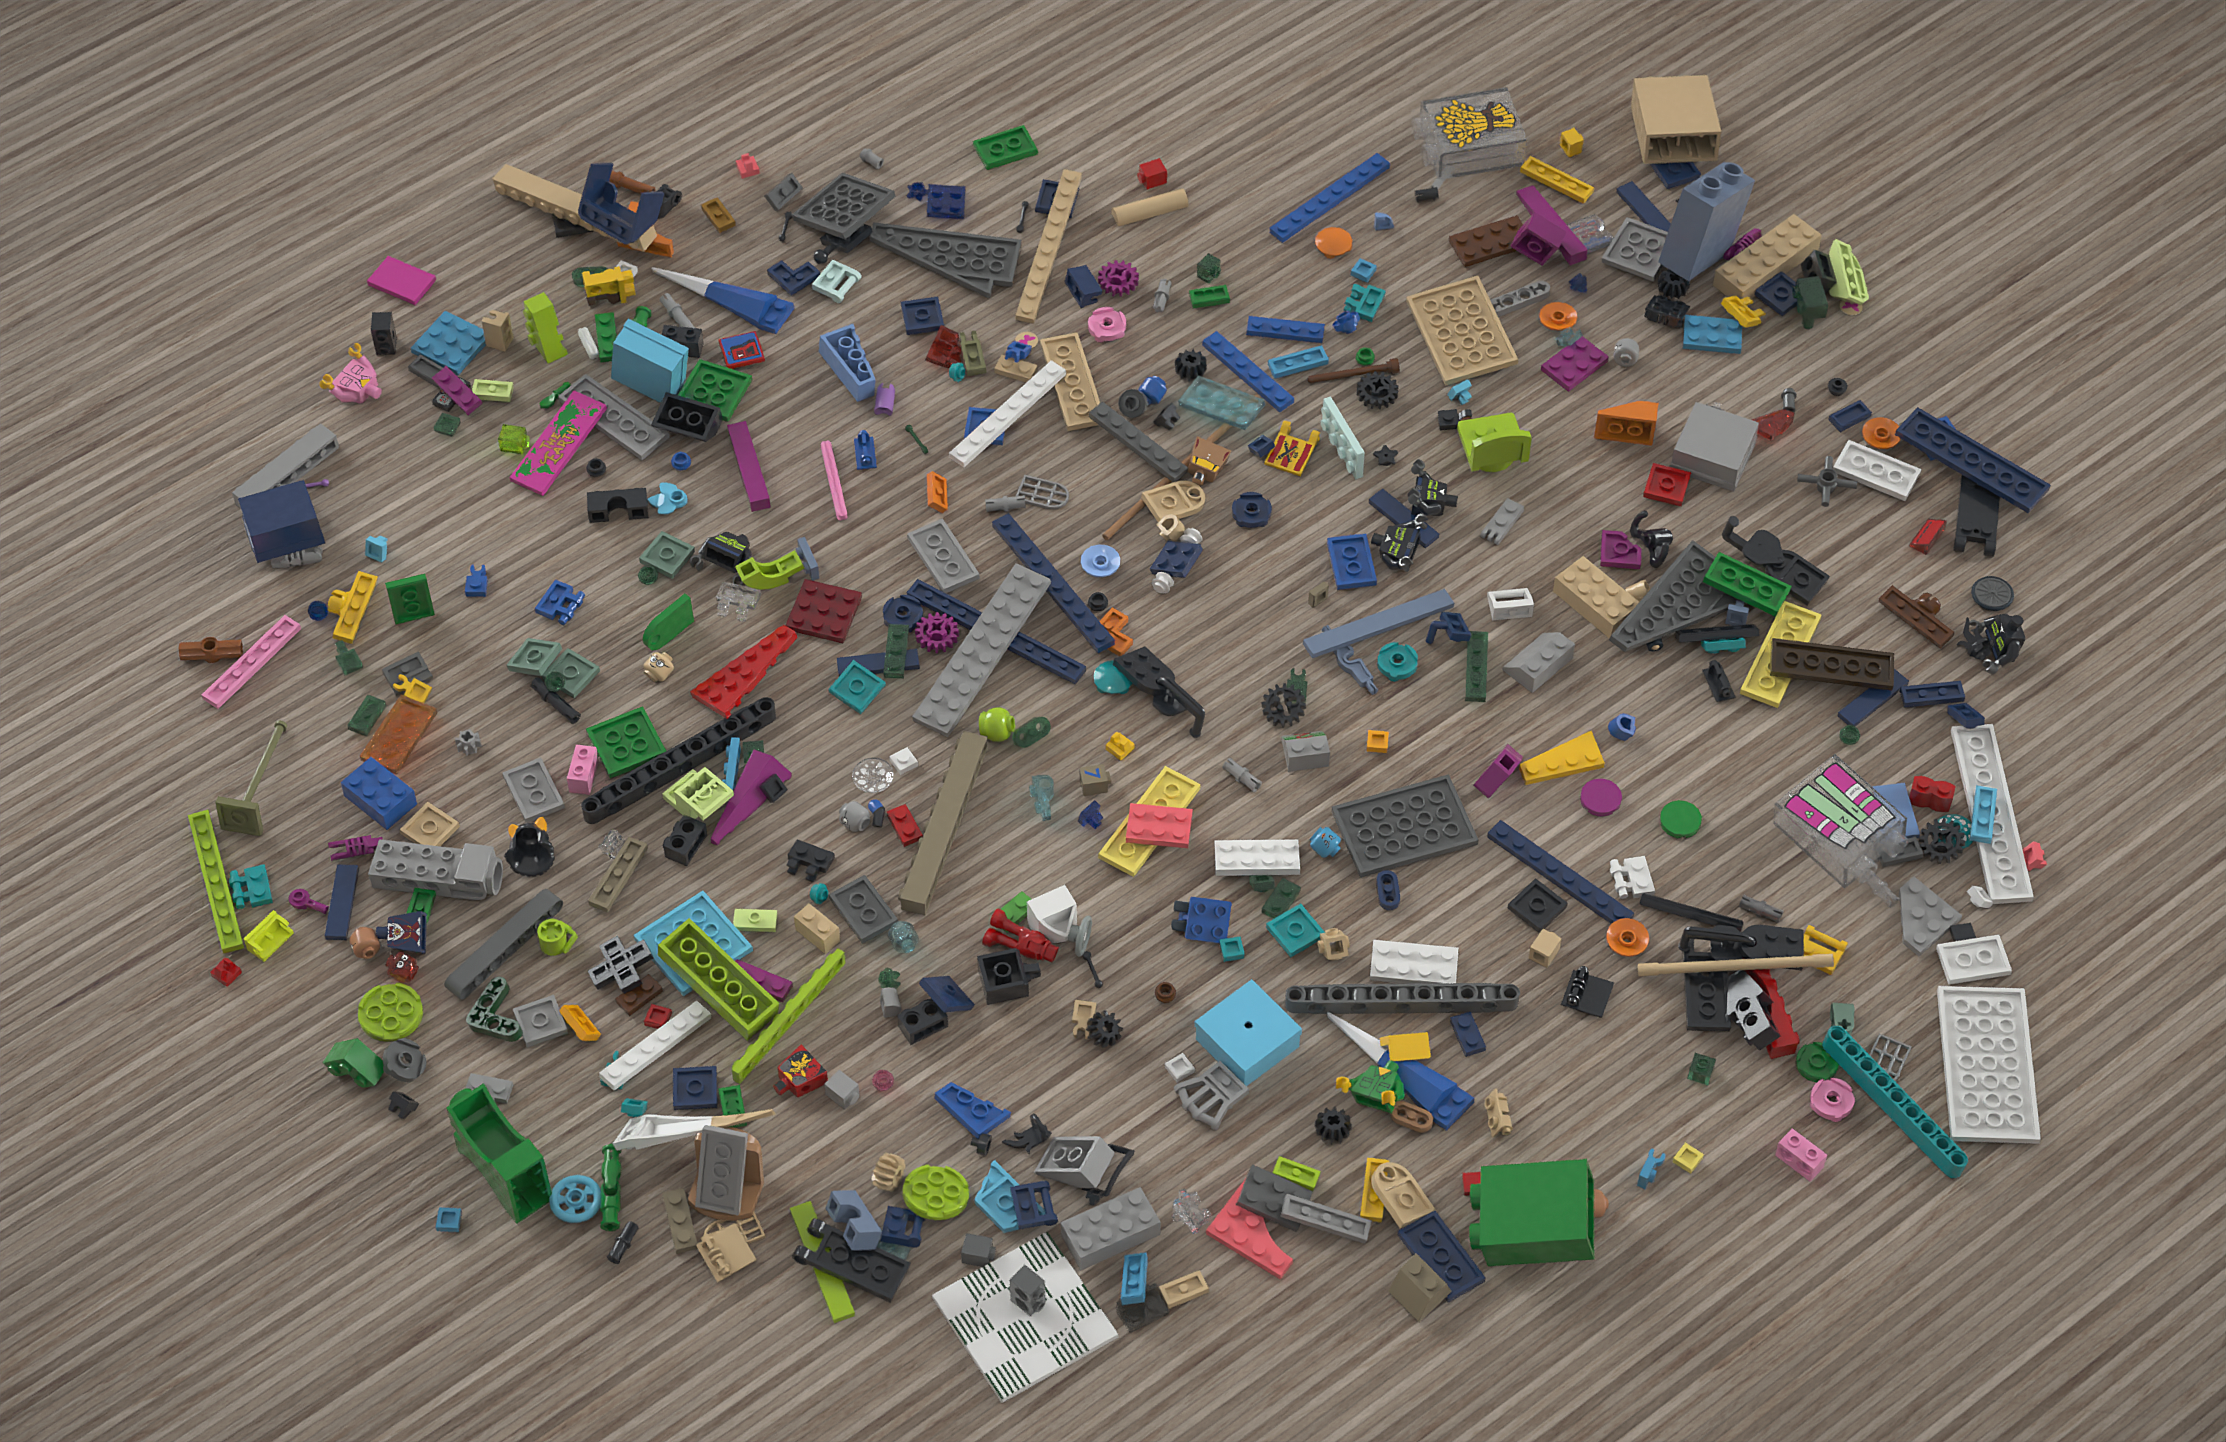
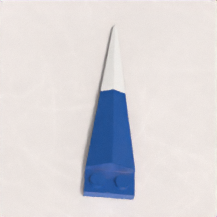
[652,267,795,334]
[1327,1012,1474,1131]

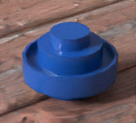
[1332,311,1360,334]

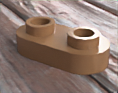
[1390,1101,1433,1133]

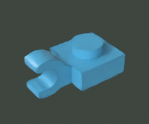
[1637,1149,1665,1189]

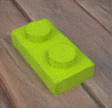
[1273,1156,1321,1191]

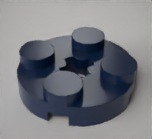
[1232,492,1272,528]
[883,595,923,633]

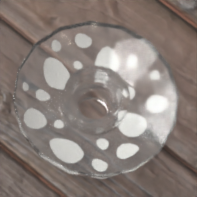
[852,757,894,793]

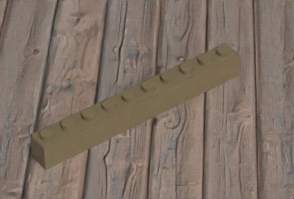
[898,731,988,915]

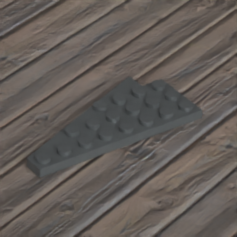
[870,222,1022,298]
[1609,540,1741,652]

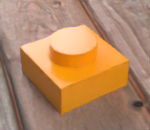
[1367,730,1389,753]

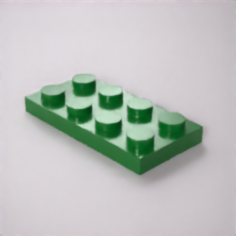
[1703,552,1792,617]

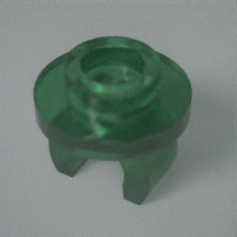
[878,968,901,989]

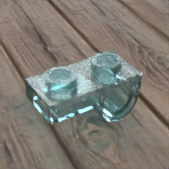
[1029,775,1054,821]

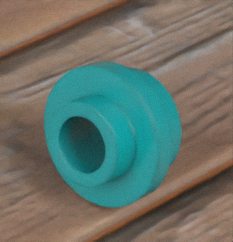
[949,362,966,382]
[810,883,828,904]

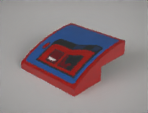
[718,331,765,369]

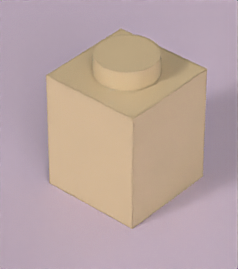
[1529,929,1562,968]

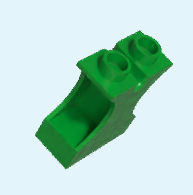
[446,1083,552,1224]

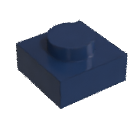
[1248,434,1275,458]

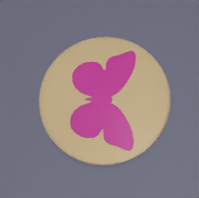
[1840,300,1863,315]
[1015,332,1038,349]

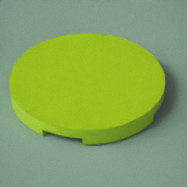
[358,983,423,1042]
[903,1165,969,1220]

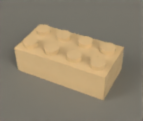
[1553,556,1639,638]

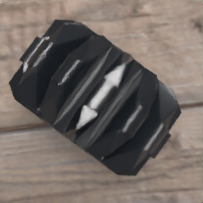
[1657,269,1690,300]
[1175,349,1207,381]
[1086,1010,1123,1048]
[1314,1106,1352,1145]

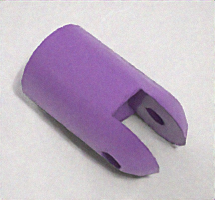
[874,383,895,416]

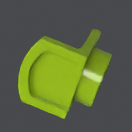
[1457,413,1532,472]

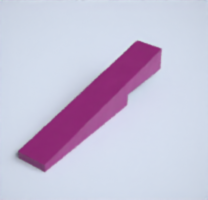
[1516,185,1588,266]
[727,421,771,512]

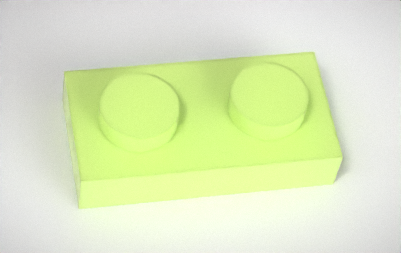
[472,379,514,402]

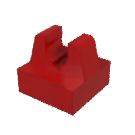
[210,957,242,987]

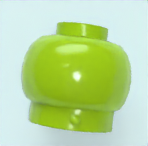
[979,707,1015,742]

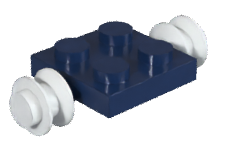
[1150,528,1203,593]

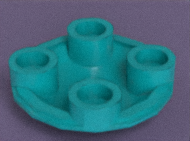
[1093,660,1132,694]

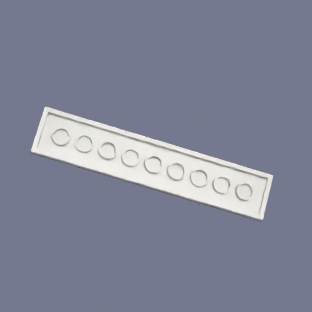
[1951,724,2034,904]

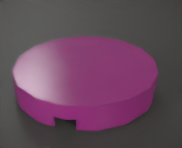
[1580,778,1622,817]

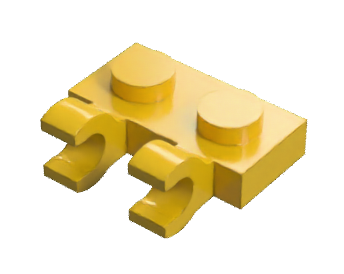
[1721,296,1766,328]

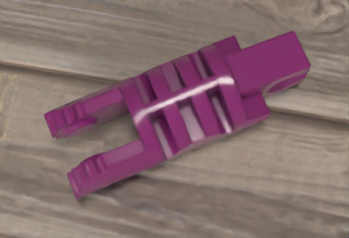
[1723,228,1762,261]
[328,835,383,861]

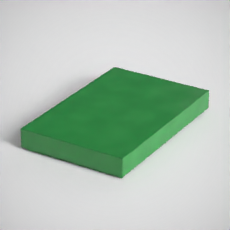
[973,125,1038,170]
[385,573,435,625]

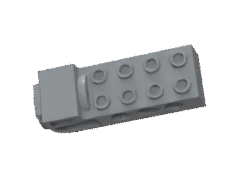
[368,839,503,900]

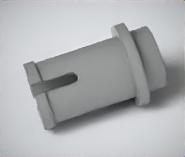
[860,148,884,169]

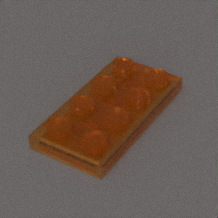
[360,695,438,775]

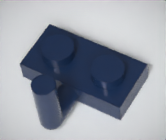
[1425,612,1471,644]

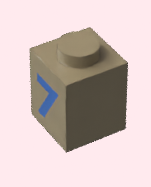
[1079,764,1111,796]

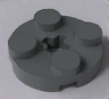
[383,1038,426,1082]

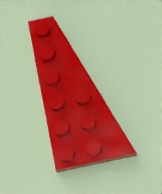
[690,625,798,719]

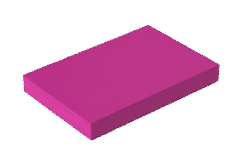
[367,256,436,305]

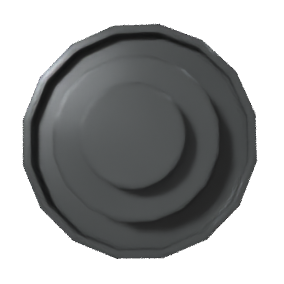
[1118,389,1148,418]

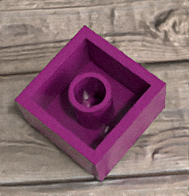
[1511,212,1566,266]

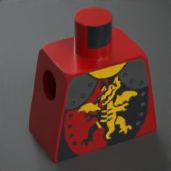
[773,1044,828,1097]

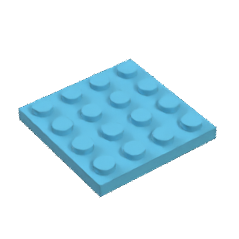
[634,891,753,996]

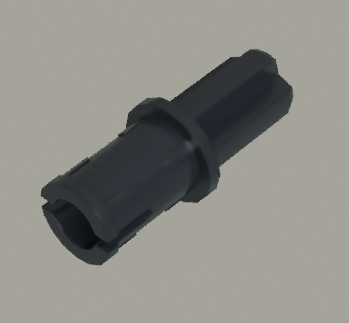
[607,1221,639,1264]

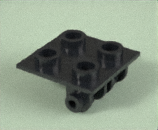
[1644,295,1691,329]
[1561,966,1614,1018]

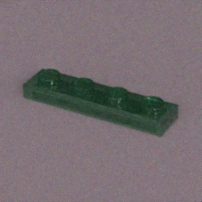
[1465,631,1488,702]

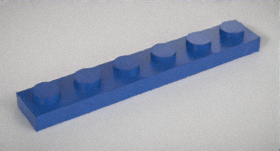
[1202,331,1294,412]

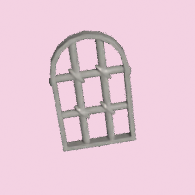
[1015,475,1069,510]
[1869,1033,1912,1081]

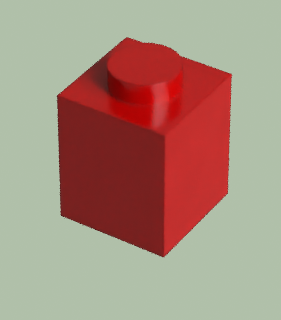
[1137,158,1167,190]

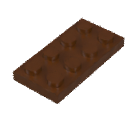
[1449,215,1523,267]

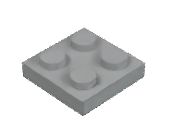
[513,995,568,1047]

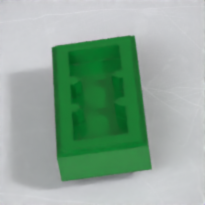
[1189,285,1230,309]
[718,1085,747,1128]

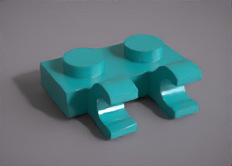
[1343,284,1386,322]

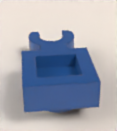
[1005,341,1032,363]
[465,565,488,597]

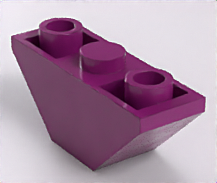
[1473,743,1523,799]

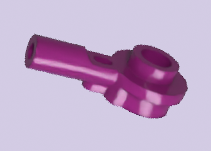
[289,889,329,914]

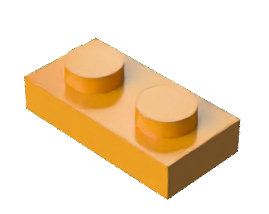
[559,1005,601,1041]

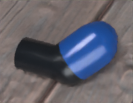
[868,799,885,828]

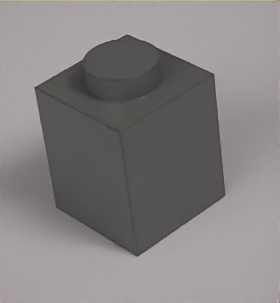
[961,1233,996,1267]

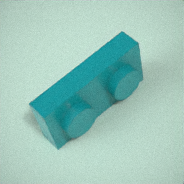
[1701,638,1746,653]

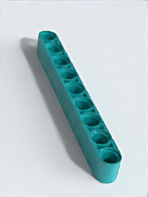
[1822,1026,1968,1178]

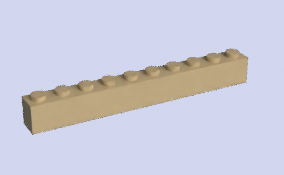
[493,164,657,251]

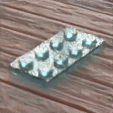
[1178,376,1265,430]

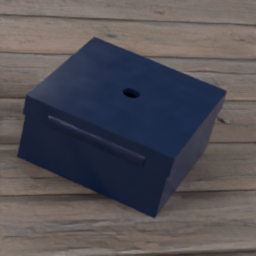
[238,480,326,563]

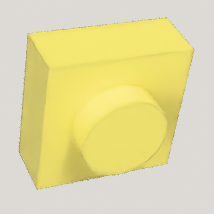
[1672,1143,1704,1174]

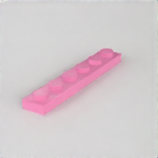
[202,615,301,709]

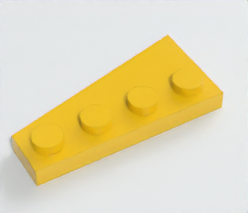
[1519,730,1605,785]

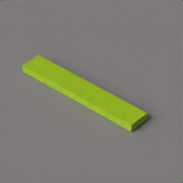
[790,1201,855,1323]

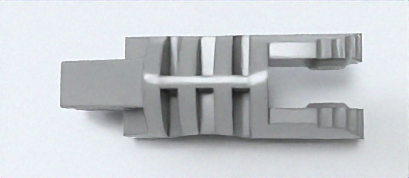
[270,546,322,568]

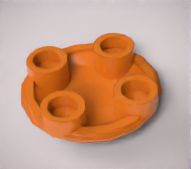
[1315,227,1352,259]

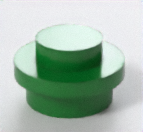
[1356,347,1375,366]

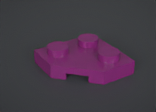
[1600,530,1642,569]

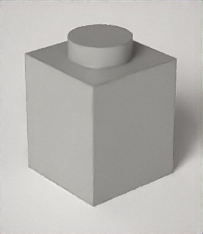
[824,1070,860,1110]

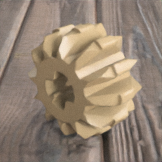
[872,1153,906,1192]

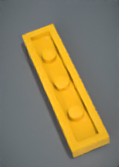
[1520,156,1594,204]

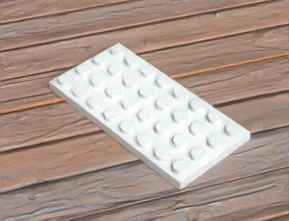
[1937,986,2041,1144]

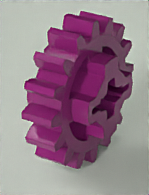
[1098,260,1139,297]
[915,612,959,653]

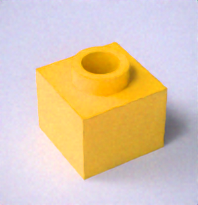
[1560,128,1584,157]

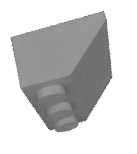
[1502,632,1575,693]

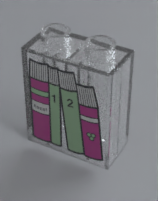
[1773,754,1908,889]

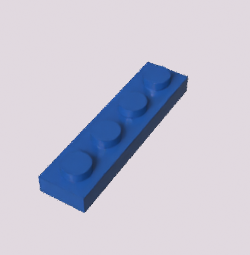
[1246,316,1325,343]

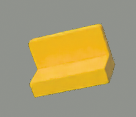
[1380,1032,1431,1061]

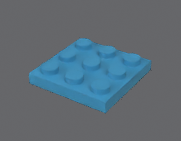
[411,311,486,376]

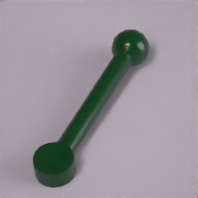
[905,425,928,454]

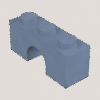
[826,1190,882,1250]

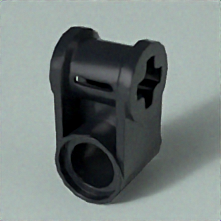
[656,184,682,219]

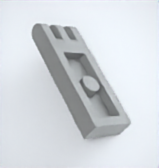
[1480,498,1524,545]

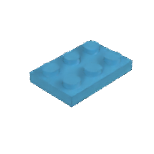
[1683,315,1742,354]

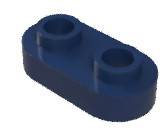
[1376,870,1400,910]

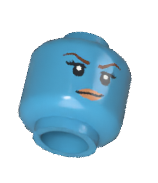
[1309,827,1341,858]

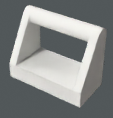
[1487,588,1534,621]

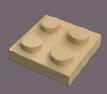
[400,802,460,846]

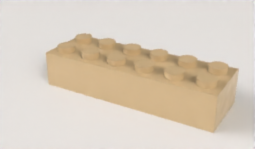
[1713,214,1822,299]

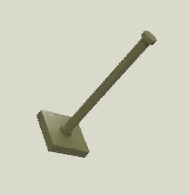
[215,720,287,836]

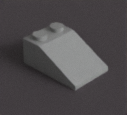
[1034,1136,1115,1188]

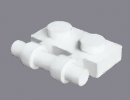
[1610,856,1655,899]

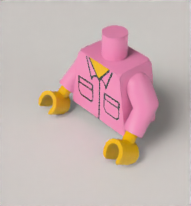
[319,343,382,404]

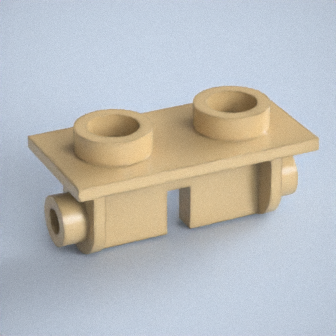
[1485,1088,1512,1137]

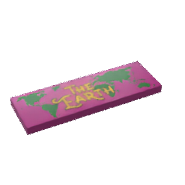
[509,390,607,496]

